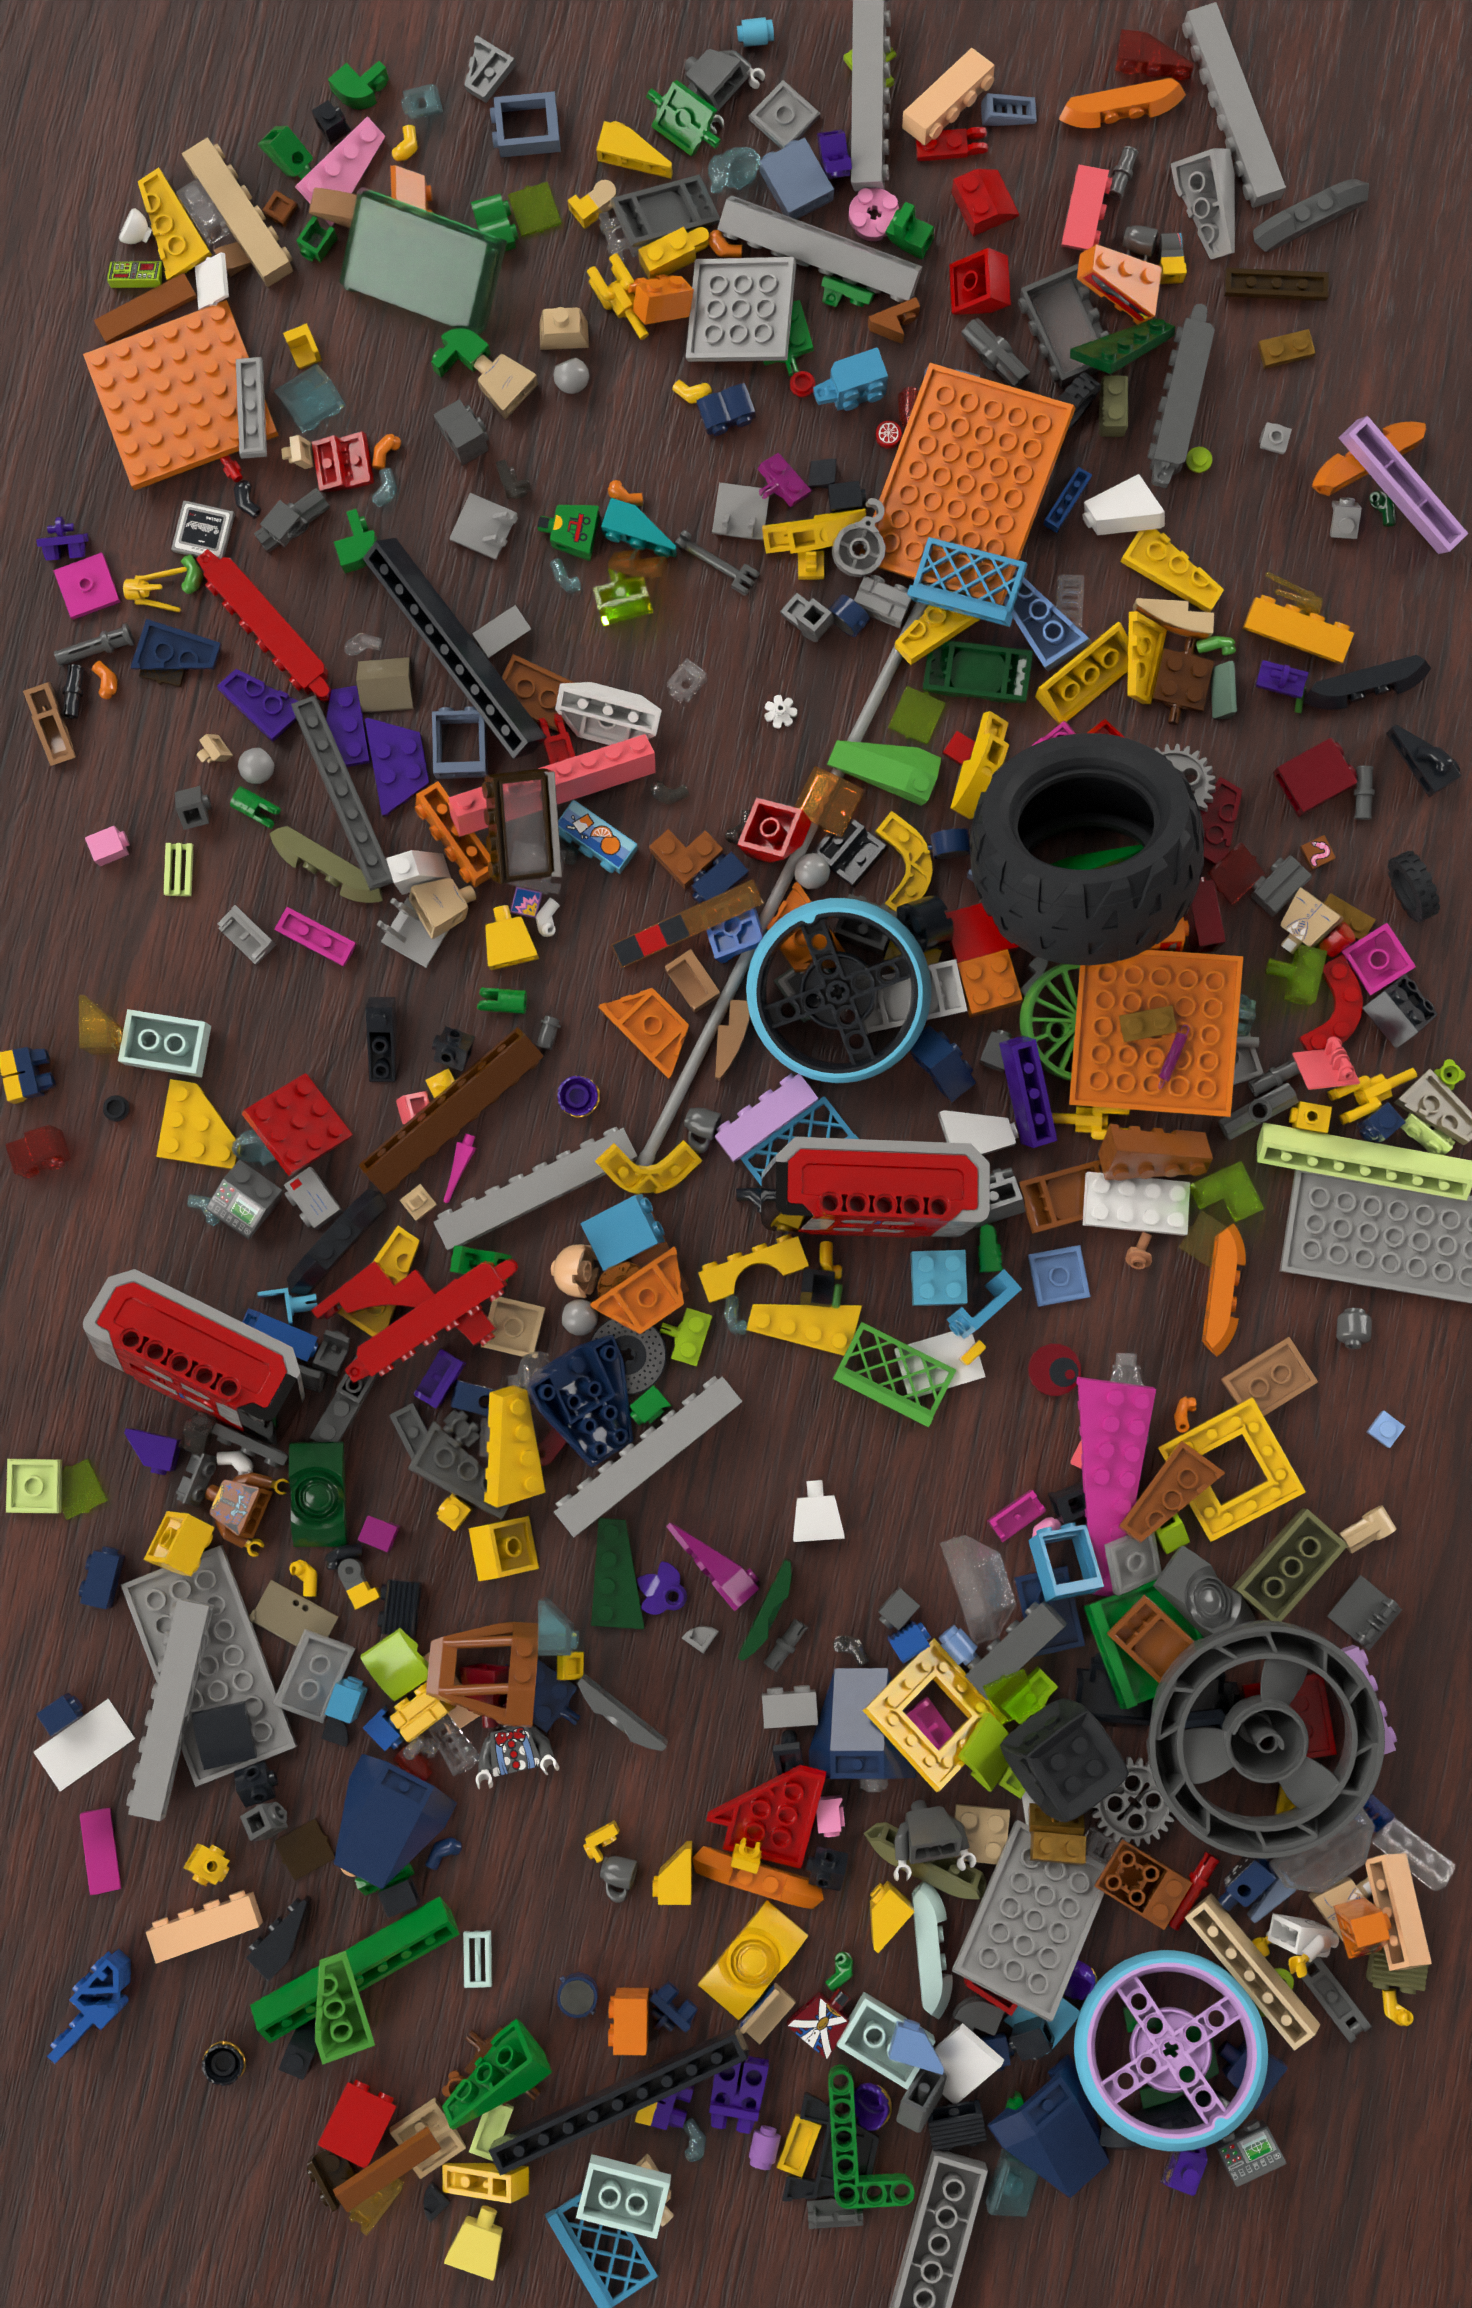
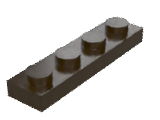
[1224,268,1329,301]

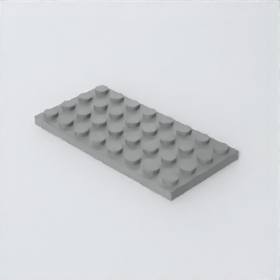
[1280,1169,1472,1304]
[121,1545,298,1787]

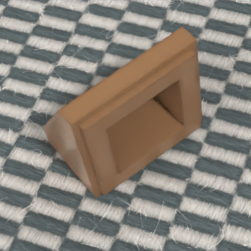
[214,242,252,277]

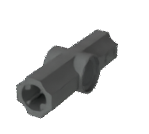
[961,317,1030,388]
[254,488,330,553]
[1218,1082,1299,1141]

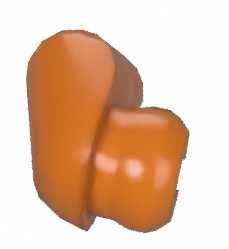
[708,230,742,258]
[372,434,401,470]
[607,480,643,506]
[92,661,118,699]
[1174,1396,1196,1433]

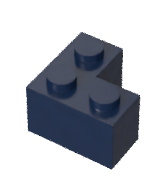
[909,1026,976,1102]

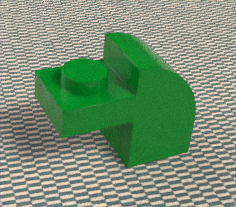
[328,61,389,110]
[885,202,934,260]
[431,328,491,378]
[334,509,378,573]
[450,1245,512,1282]

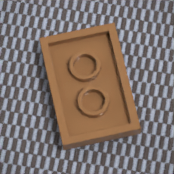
[1221,1337,1318,1416]

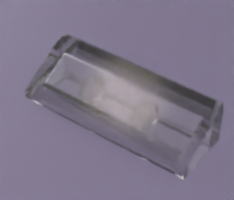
[1372,1815,1456,1891]

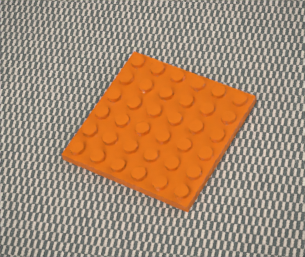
[83,300,279,491]
[1069,950,1243,1117]

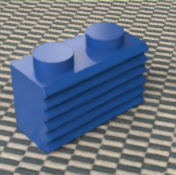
[888,1621,931,1663]

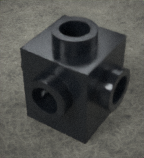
[432,1026,475,1071]
[234,1761,278,1808]
[806,1846,849,1891]

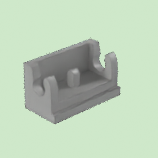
[472,605,531,658]
[218,905,276,965]

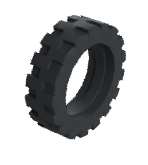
[1057,372,1101,434]
[1387,850,1440,923]

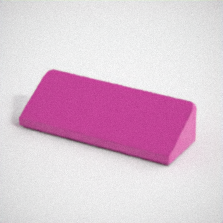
[80,1807,121,1895]

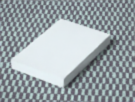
[894,1332,985,1400]
[918,2023,1004,2104]

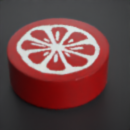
[876,421,902,449]

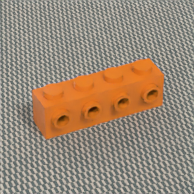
[414,781,491,888]

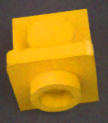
[583,1820,620,1863]

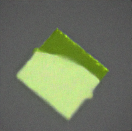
[508,182,562,237]
[888,686,946,744]
[61,1459,107,1520]
[983,1669,1040,1725]

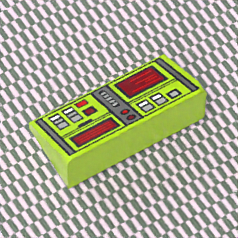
[107,261,162,288]

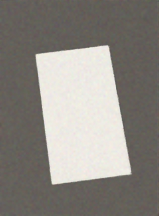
[34,1699,135,1791]

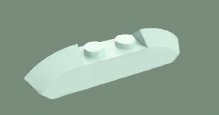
[911,1881,952,2019]

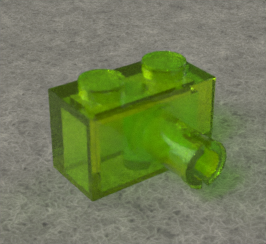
[593,564,653,626]
[1265,945,1327,1006]

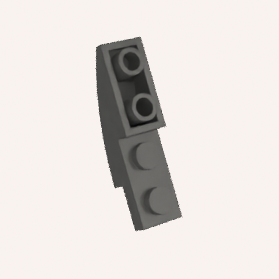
[310,1355,379,1442]

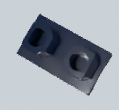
[649,1981,698,2033]

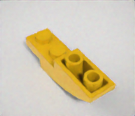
[762,509,866,554]
[951,711,1009,819]

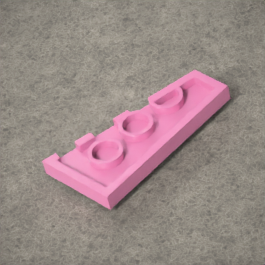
[295,116,385,226]

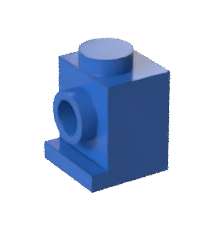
[363,1706,405,1751]

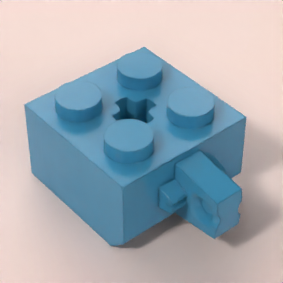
[813,347,888,411]

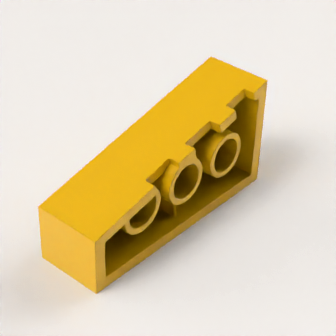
[484,1385,545,1508]

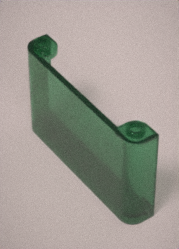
[339,187,507,334]

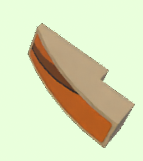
[1133,598,1214,639]

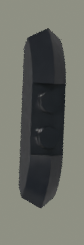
[1304,655,1431,710]
[287,1189,387,1296]
[1099,2090,1230,2151]

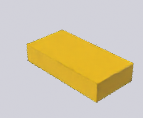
[776,2113,821,2178]

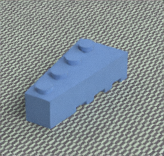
[1004,570,1092,671]

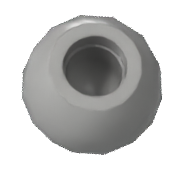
[553,358,589,394]
[238,748,275,784]
[795,853,830,889]
[562,1299,598,1336]

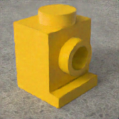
[436,1494,474,1531]

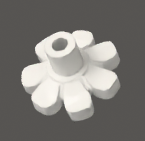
[764,695,797,729]

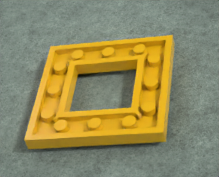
[1158,1397,1306,1542]
[862,1638,1007,1792]

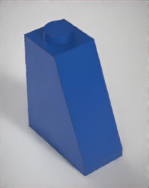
[242,1308,318,1361]

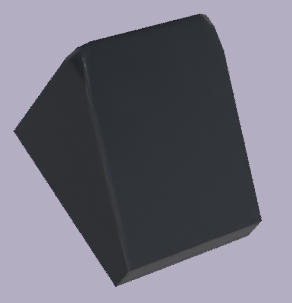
[809,458,837,489]

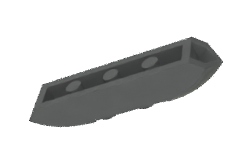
[1253,179,1369,252]

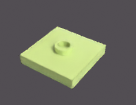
[6,1459,63,1513]

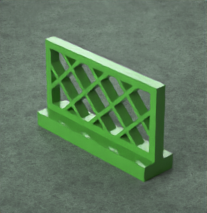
[832,1322,956,1427]

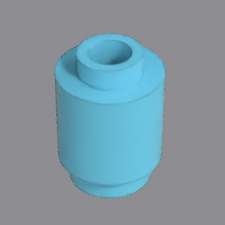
[737,17,774,47]

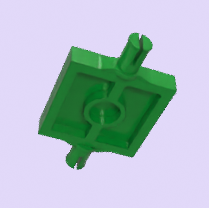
[646,80,721,156]
[764,300,814,376]

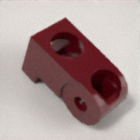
[537,1422,567,1466]

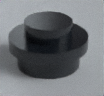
[103,1095,130,1122]

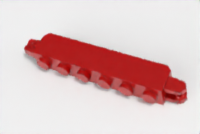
[196,549,331,703]
[345,1258,519,1383]

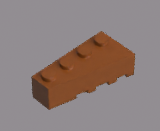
[1098,1124,1213,1181]

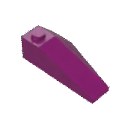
[666,1522,760,1611]

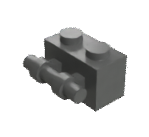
[834,894,897,956]
[975,1167,1026,1228]

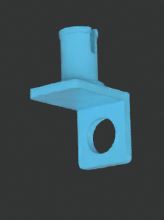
[257,1288,317,1325]

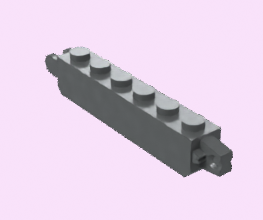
[1147,304,1215,488]

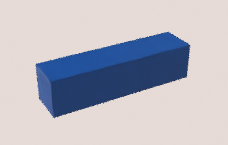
[1043,467,1092,533]

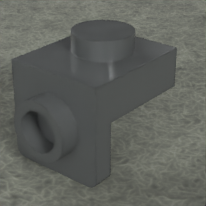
[312,1330,350,1376]

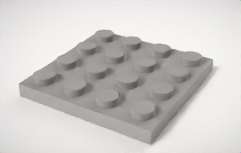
[686,257,796,362]

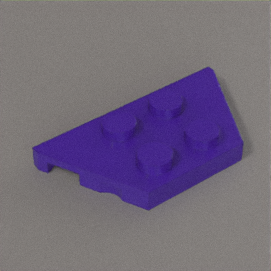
[365,718,430,817]

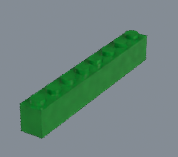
[250,1897,460,2043]

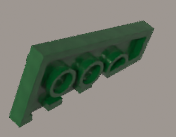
[1070,319,1175,374]

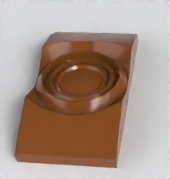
[1017,1160,1103,1234]
[1107,1594,1195,1683]

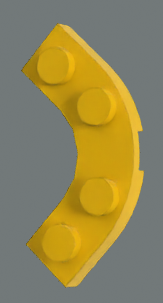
[875,811,932,912]
[595,1140,703,1194]

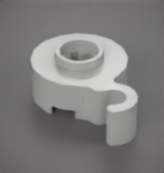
[832,498,886,577]

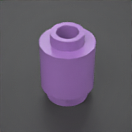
[749,2125,781,2170]

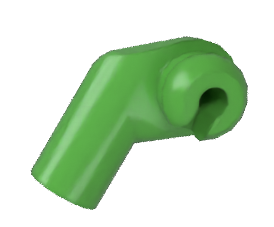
[1196,636,1236,656]

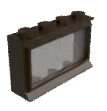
[482,768,562,884]

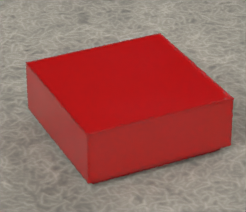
[942,731,975,766]

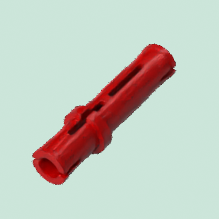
[1168,1851,1220,1931]

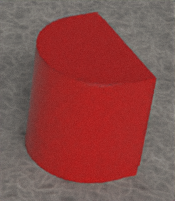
[1319,922,1355,957]

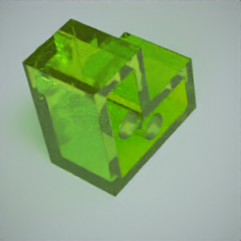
[1190,1161,1264,1222]

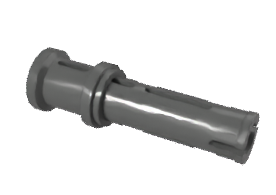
[54,623,135,667]

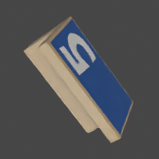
[739,1983,796,2044]

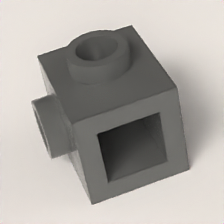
[175,786,212,830]

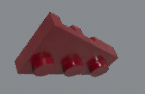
[1200,777,1242,871]

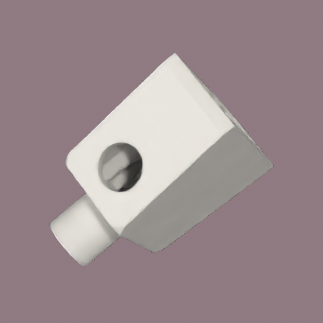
[793,1480,844,1542]

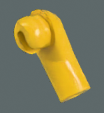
[672,379,712,404]

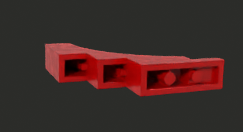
[311,1261,497,1346]

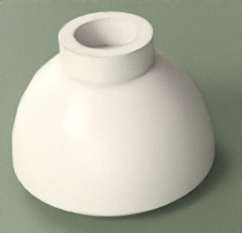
[119,208,152,244]

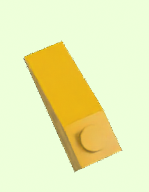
[596,121,673,179]
[442,2163,529,2203]

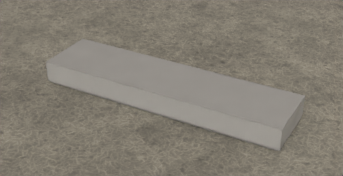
[236,357,267,459]

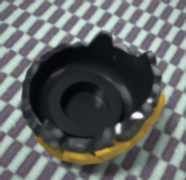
[202,2041,246,2086]

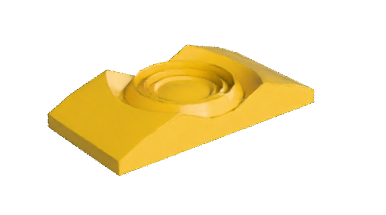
[698,1900,808,2020]

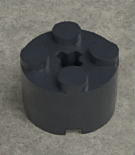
[897,895,954,953]

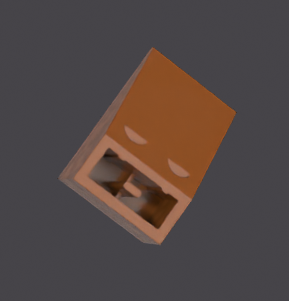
[1094,1839,1192,1930]

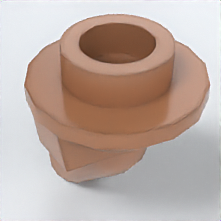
[1125,1232,1153,1269]

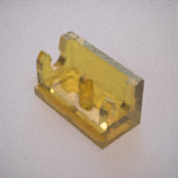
[349,2178,404,2236]

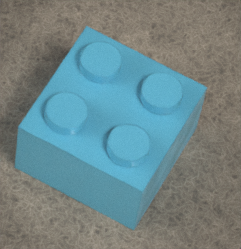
[910,1250,967,1306]

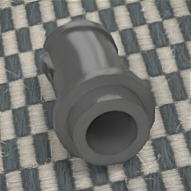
[536,1015,561,1050]

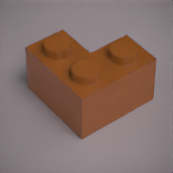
[649,829,723,890]

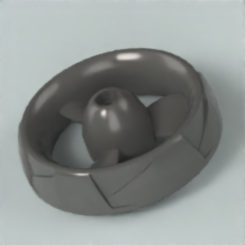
[1146,1620,1385,1858]

